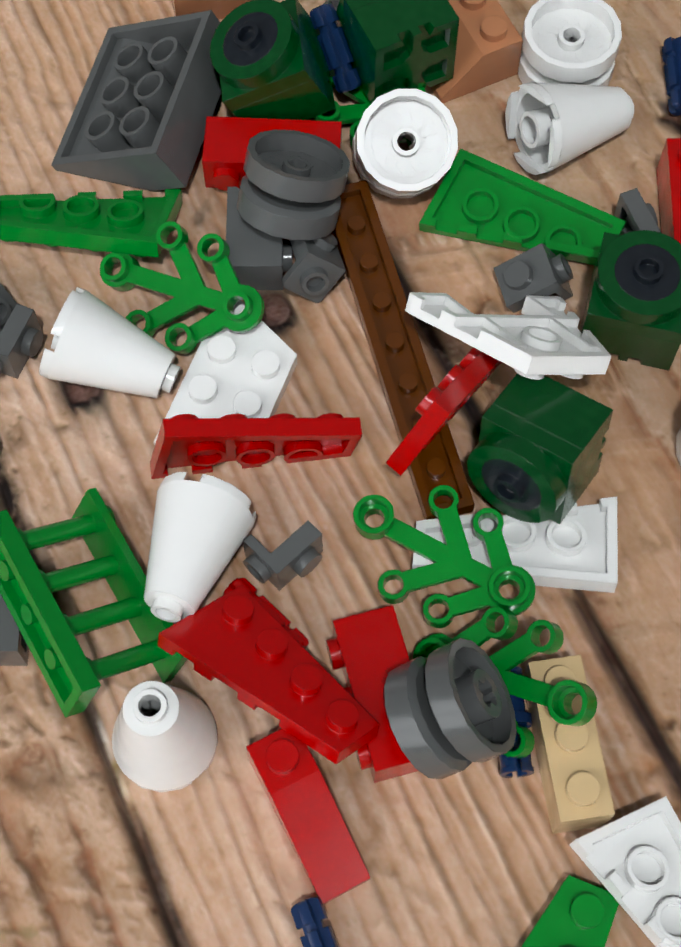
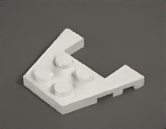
[405,292,611,380]

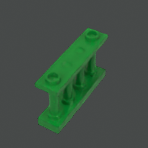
[0,488,187,718]

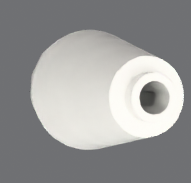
[505,82,634,175]
[39,287,181,398]
[144,472,256,623]
[112,681,218,792]

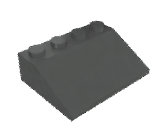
[51,10,221,191]

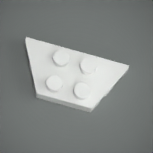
[154,300,297,445]

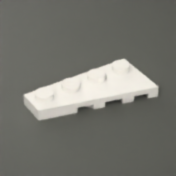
[412,497,618,593]
[569,796,681,947]

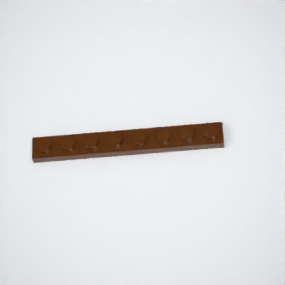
[333,180,475,520]

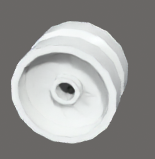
[518,0,622,86]
[352,88,458,198]

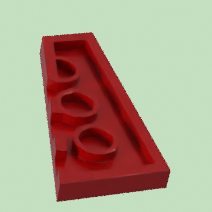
[158,585,380,765]

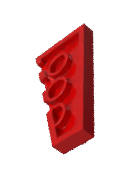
[386,314,518,476]
[150,413,362,479]

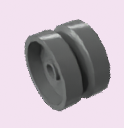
[236,129,350,240]
[384,638,517,779]

